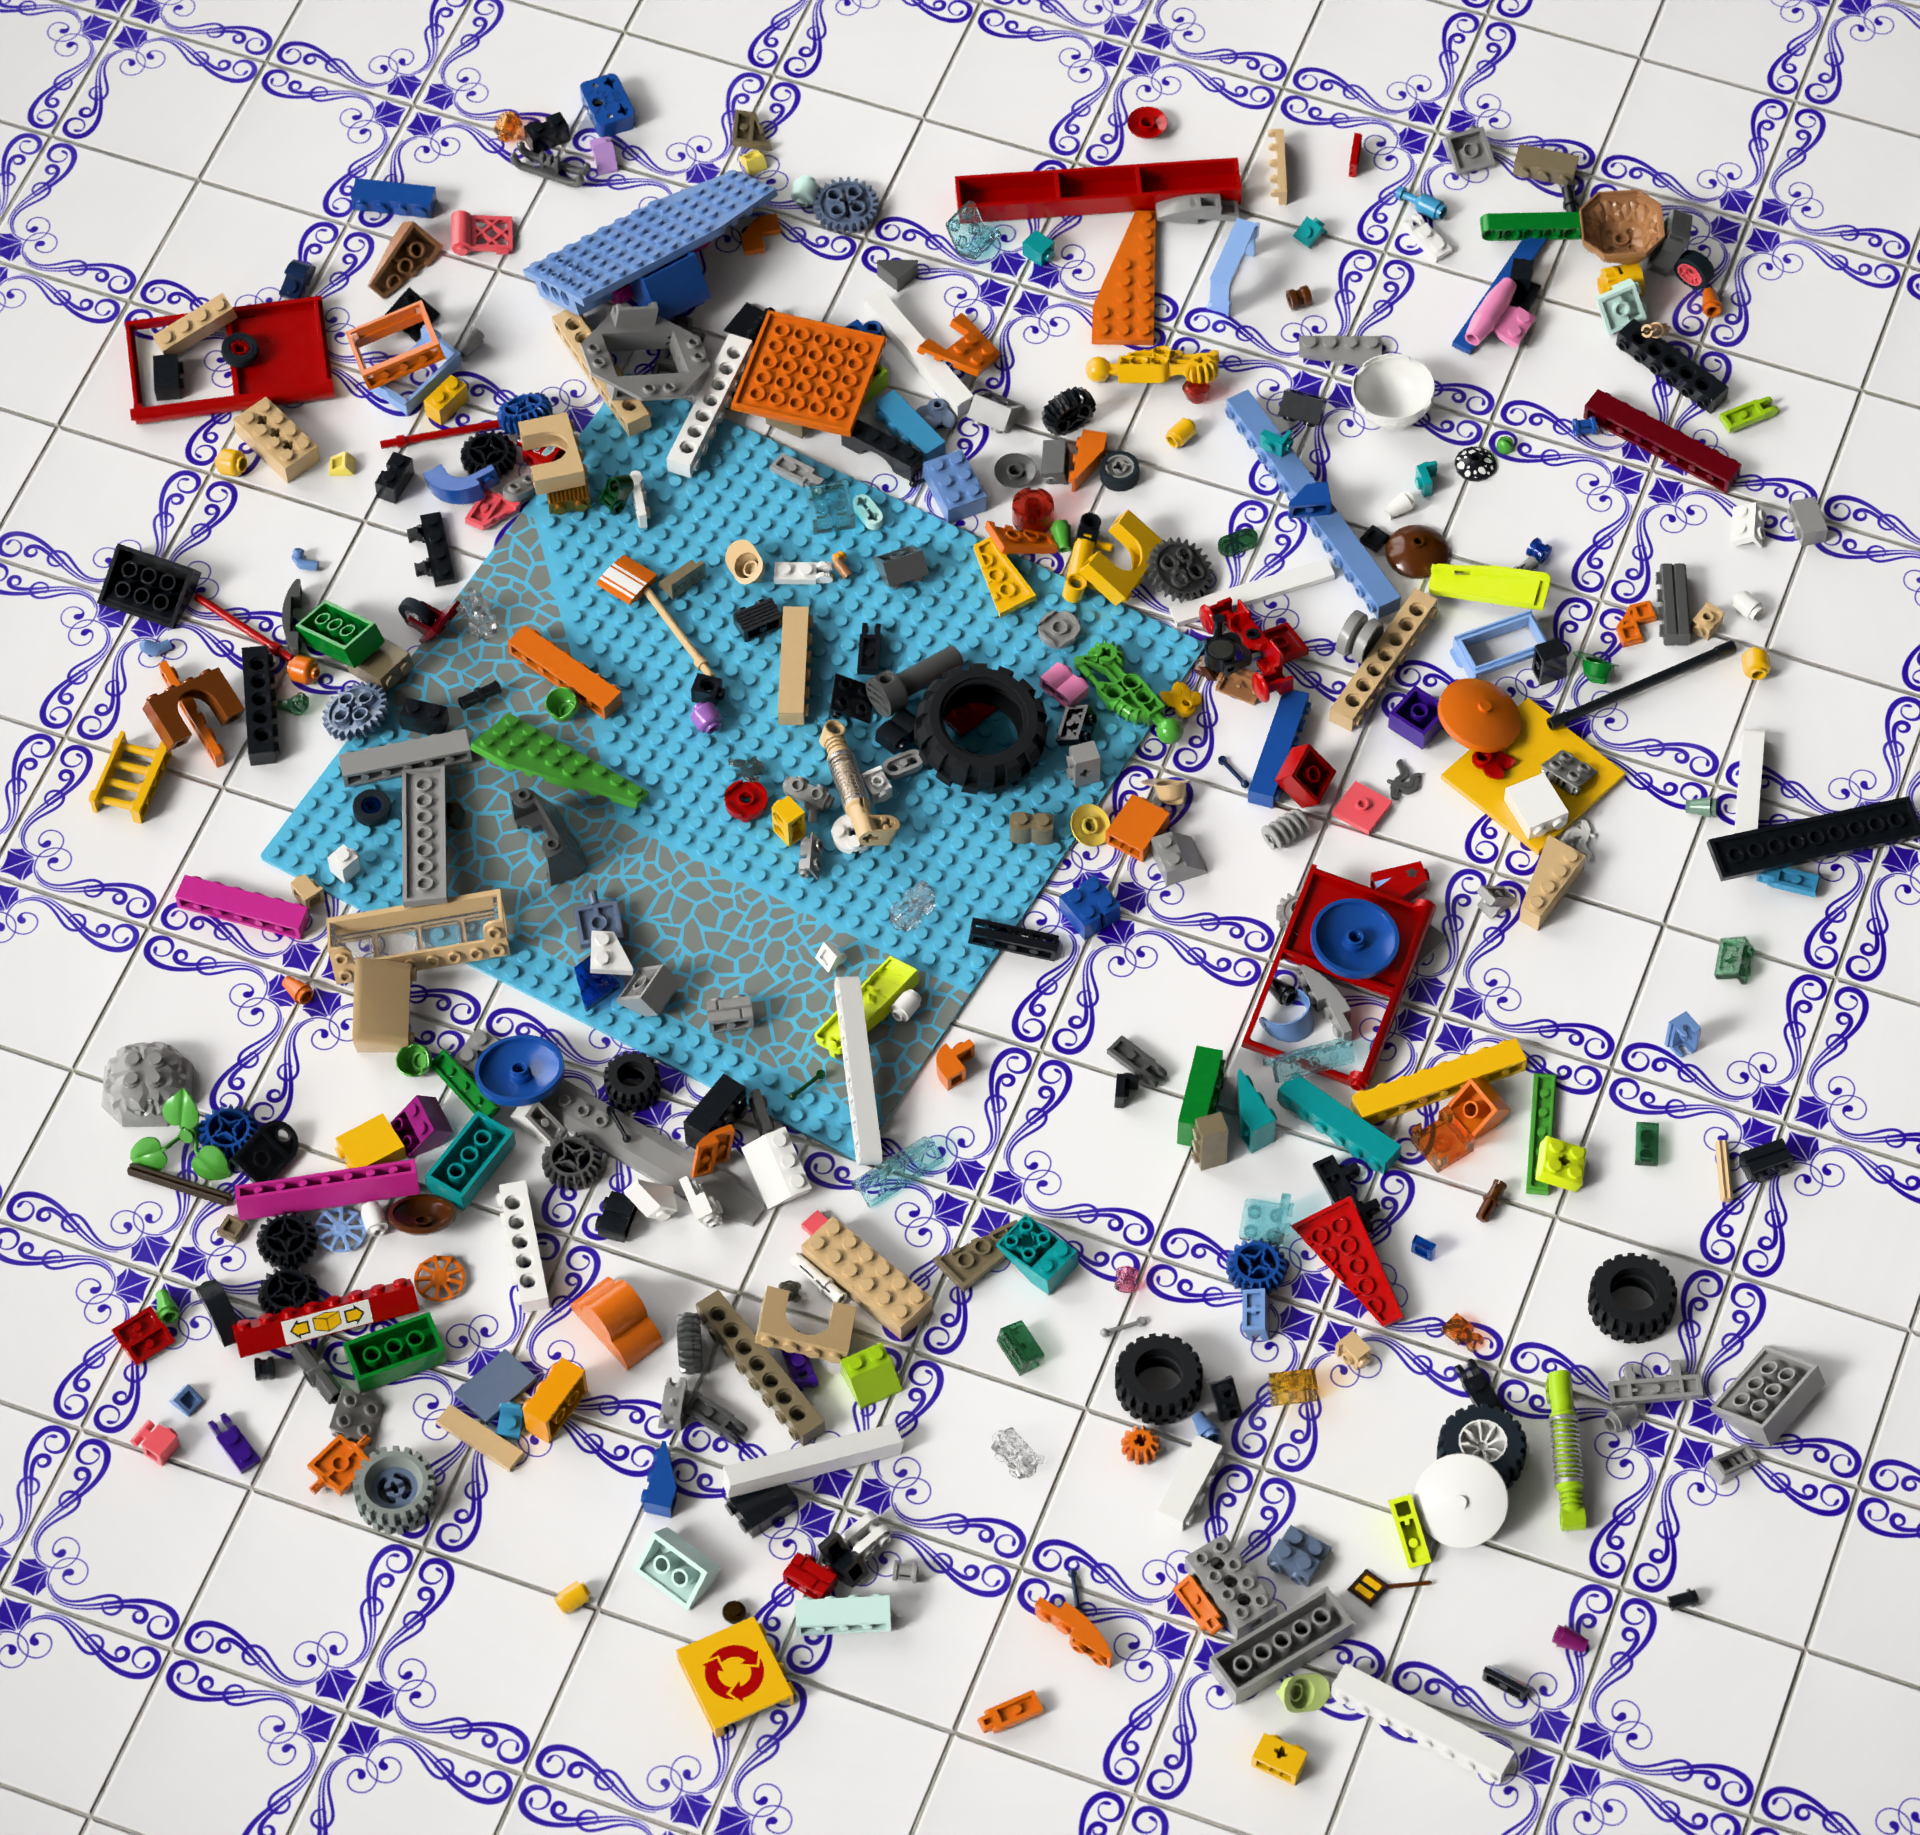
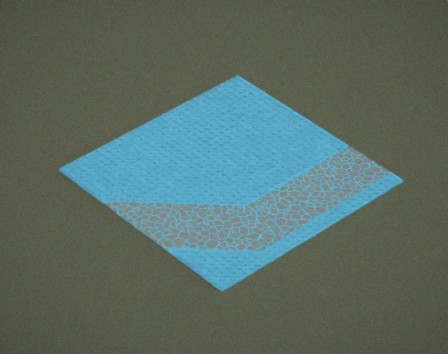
[261,374,1204,1161]

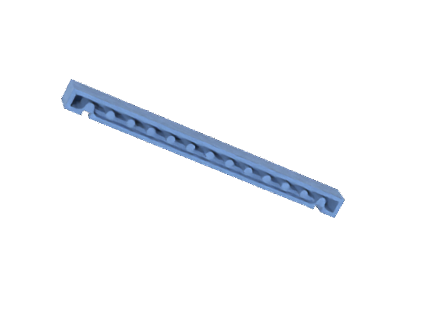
[1225,390,1401,619]

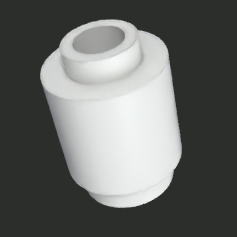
[1732,590,1764,621]
[890,989,922,1022]
[361,1201,388,1237]

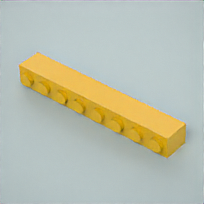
[1351,1038,1527,1125]

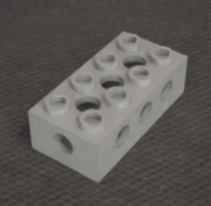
[1184,1534,1277,1641]

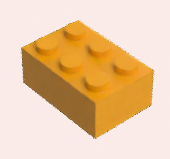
[522,1357,588,1444]

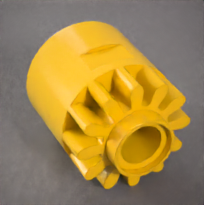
[1597,263,1645,297]

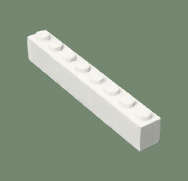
[1331,1663,1515,1784]

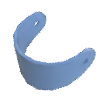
[1259,989,1315,1043]

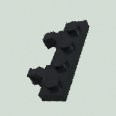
[407,512,456,587]
[1313,1155,1381,1233]

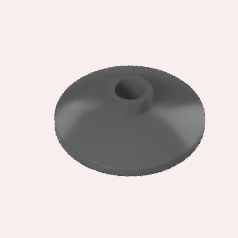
[994,453,1036,488]

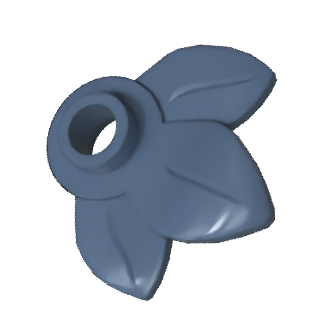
[916,398,955,429]

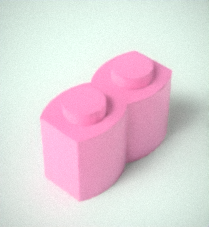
[1039,662,1089,708]

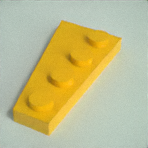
[973,537,1036,618]

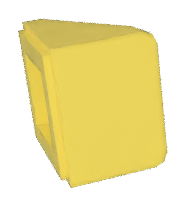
[739,150,767,175]
[329,451,356,476]

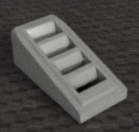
[1707,1443,1760,1485]

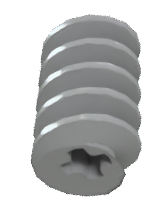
[1261,809,1311,849]

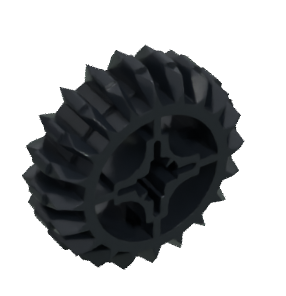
[1041,386,1096,436]
[460,429,517,480]
[256,1211,318,1270]
[258,1264,320,1314]

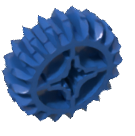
[497,392,553,435]
[199,1104,259,1161]
[1226,1237,1287,1295]

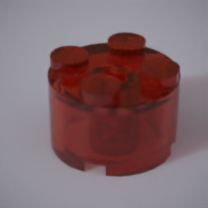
[1012,487,1054,533]

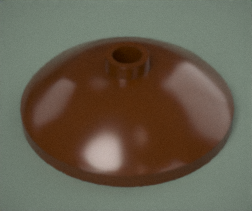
[1385,525,1449,579]
[388,1194,457,1236]

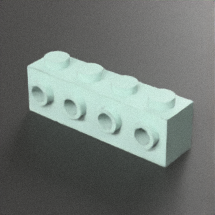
[795,1594,891,1636]

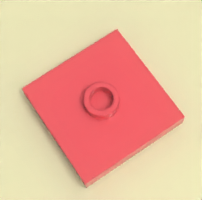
[1332,781,1392,835]

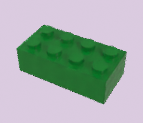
[295,600,385,669]
[1177,1046,1226,1147]
[343,1312,447,1394]

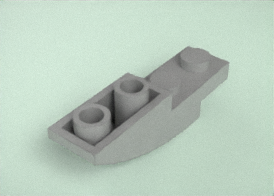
[1155,194,1240,224]
[1297,964,1352,1045]

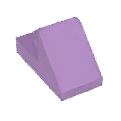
[589,136,618,175]

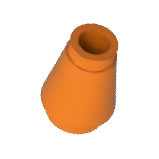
[1702,287,1722,318]
[282,976,314,1005]

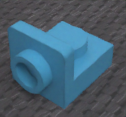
[496,1402,524,1440]

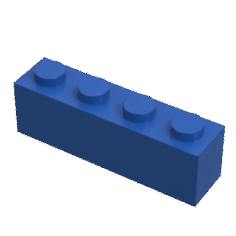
[351,178,437,218]

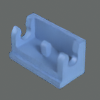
[1664,1011,1702,1058]
[1242,1288,1270,1341]

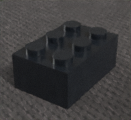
[683,1073,748,1150]

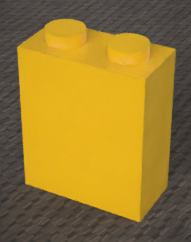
[335,1113,406,1169]

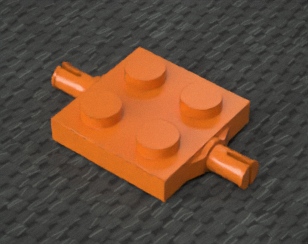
[307,1434,372,1497]

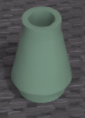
[1685,796,1718,818]

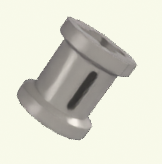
[892,1560,919,1584]

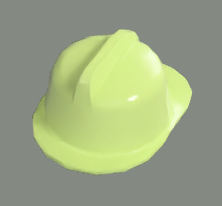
[1276,1673,1330,1713]

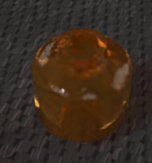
[494,111,523,143]

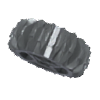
[542,1132,602,1191]
[677,1312,703,1375]

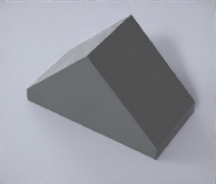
[877,260,918,292]

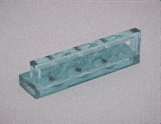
[1262,1038,1355,1083]
[851,1136,944,1208]

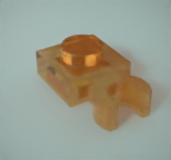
[1441,1313,1484,1353]

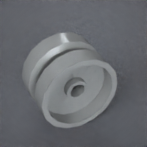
[1335,610,1385,664]

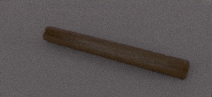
[127,1163,233,1206]

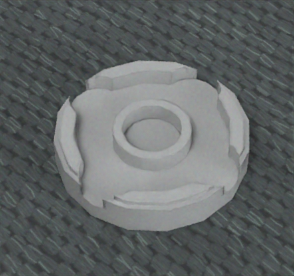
[1038,610,1081,649]

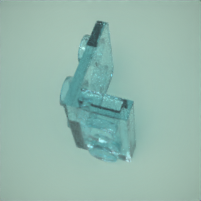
[946,200,1001,260]
[1239,1193,1294,1246]

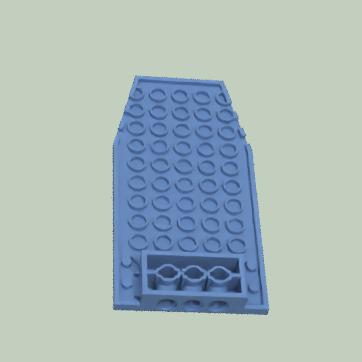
[523,170,778,316]

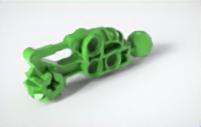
[1074,640,1183,745]

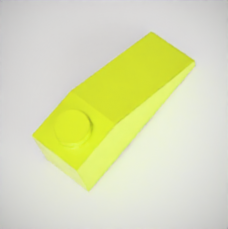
[1388,1493,1431,1569]

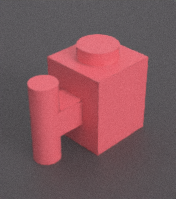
[130,1420,180,1466]

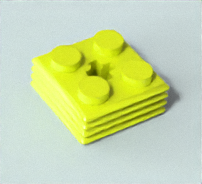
[1536,1136,1587,1192]

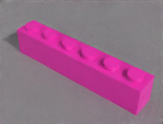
[175,875,310,940]

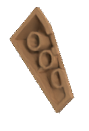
[368,221,443,299]

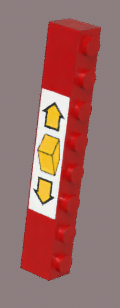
[232,1278,419,1358]

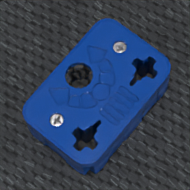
[580,73,636,138]

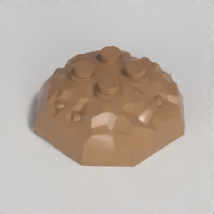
[1579,189,1665,265]

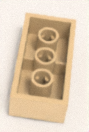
[233,397,320,483]

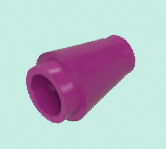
[1552,1625,1589,1653]

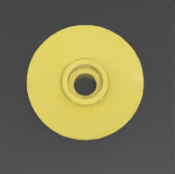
[1070,804,1110,847]

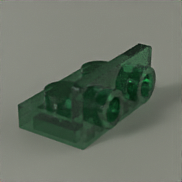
[1714,936,1754,985]

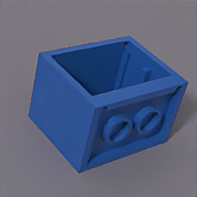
[630,251,711,321]

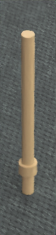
[643,587,716,677]

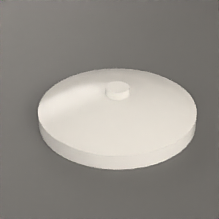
[1414,1453,1509,1548]

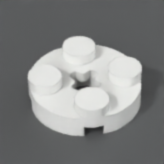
[831,814,871,854]

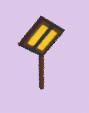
[1347,1569,1432,1607]

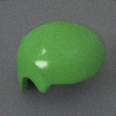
[545,687,579,722]
[396,1044,433,1077]

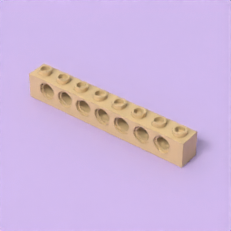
[552,310,652,437]
[1329,588,1439,732]

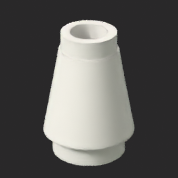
[1384,491,1416,519]

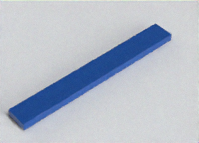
[1452,237,1547,355]

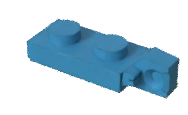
[1756,867,1820,898]

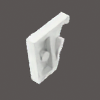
[590,931,633,975]

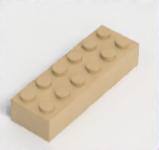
[801,1216,933,1340]

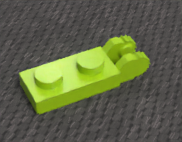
[1719,396,1779,434]

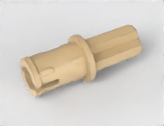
[1641,322,1671,338]

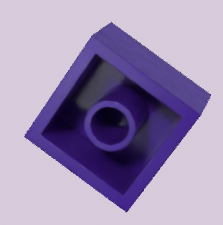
[1388,685,1443,750]

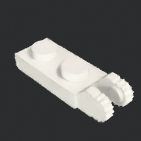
[1401,213,1452,262]
[630,470,651,529]
[774,561,834,585]

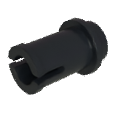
[1667,1588,1699,1611]

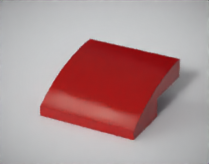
[111,1306,175,1366]

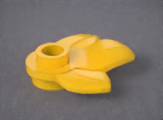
[1160,681,1202,718]

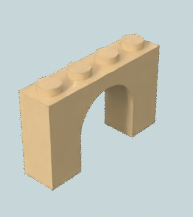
[518,412,588,495]
[755,1286,856,1364]

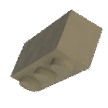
[1513,144,1579,186]
[1191,1112,1229,1171]

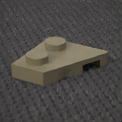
[731,109,771,151]

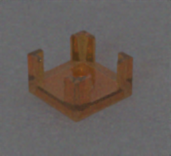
[1410,1106,1475,1173]

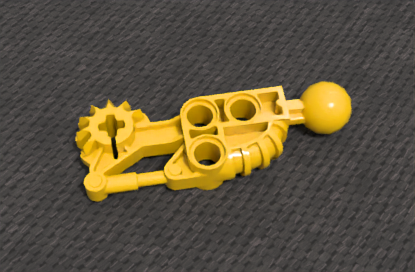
[1085,346,1220,385]

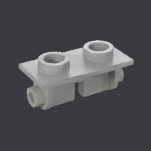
[798,832,823,880]

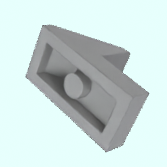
[1477,885,1517,919]

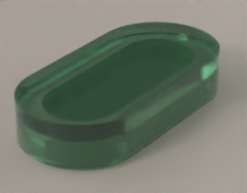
[1218,528,1258,557]

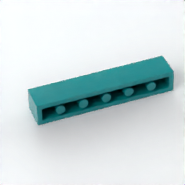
[1277,1072,1401,1175]

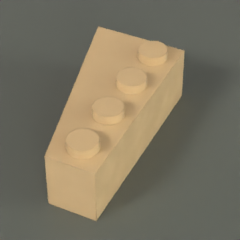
[1519,835,1586,931]

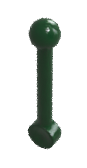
[788,1070,825,1101]

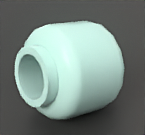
[791,175,819,207]

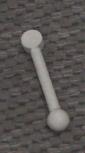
[1100,1317,1146,1337]

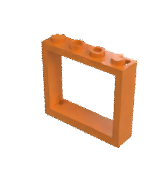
[346,300,446,391]

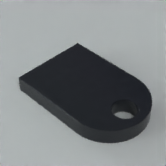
[229,1121,299,1183]

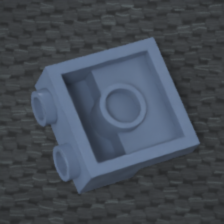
[1267,1525,1331,1587]

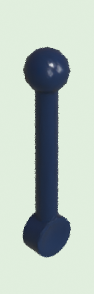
[1218,756,1249,788]
[1068,1569,1083,1614]

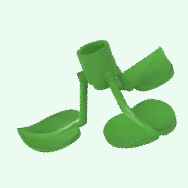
[130,1088,232,1180]

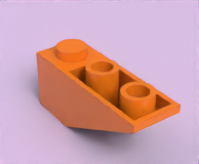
[1068,429,1107,492]

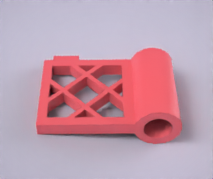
[451,210,513,256]

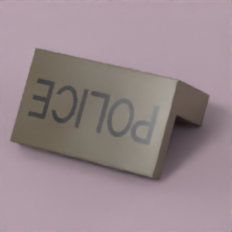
[659,560,706,600]

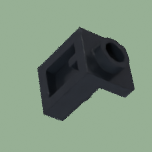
[1114,1073,1139,1108]

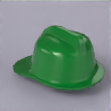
[1573,651,1619,685]

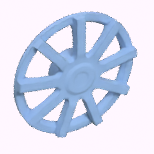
[315,1206,366,1252]

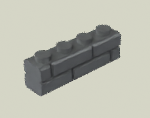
[1655,563,1691,646]

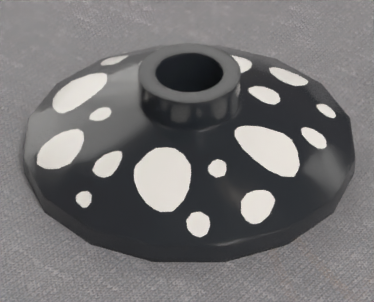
[1455,447,1496,482]

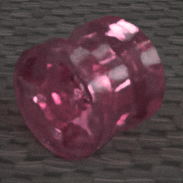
[1114,1266,1139,1293]

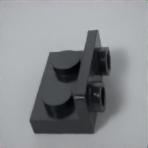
[1055,704,1097,746]

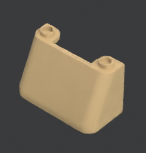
[352,957,417,1052]

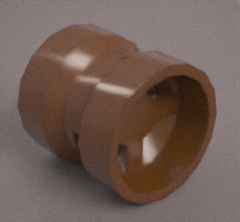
[1286,285,1312,310]

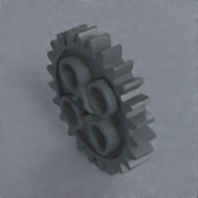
[1146,537,1214,603]

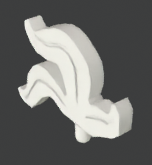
[1564,819,1596,861]

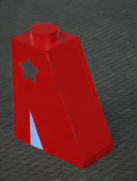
[1370,861,1430,902]

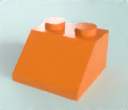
[1443,1078,1511,1141]

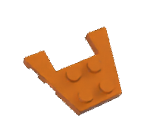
[917,313,1001,377]

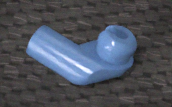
[139,639,172,657]

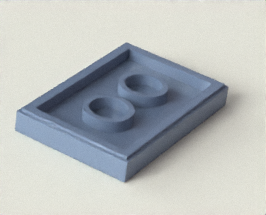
[455,1349,537,1425]

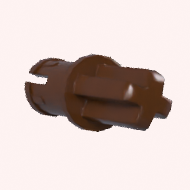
[1476,1179,1507,1223]

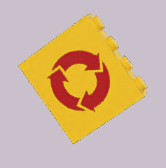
[676,1616,796,1739]

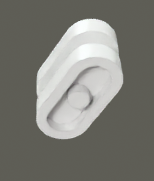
[841,1511,892,1562]

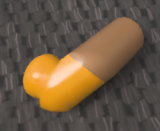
[832,551,852,579]

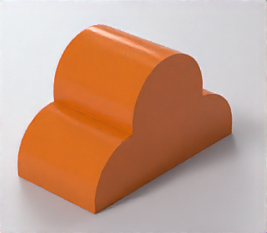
[570,1277,663,1370]

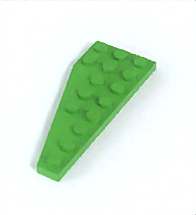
[470,713,649,809]

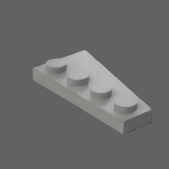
[1299,336,1382,369]

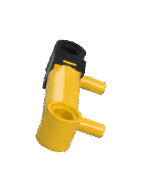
[1062,512,1113,603]

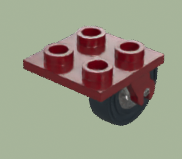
[398,597,460,644]

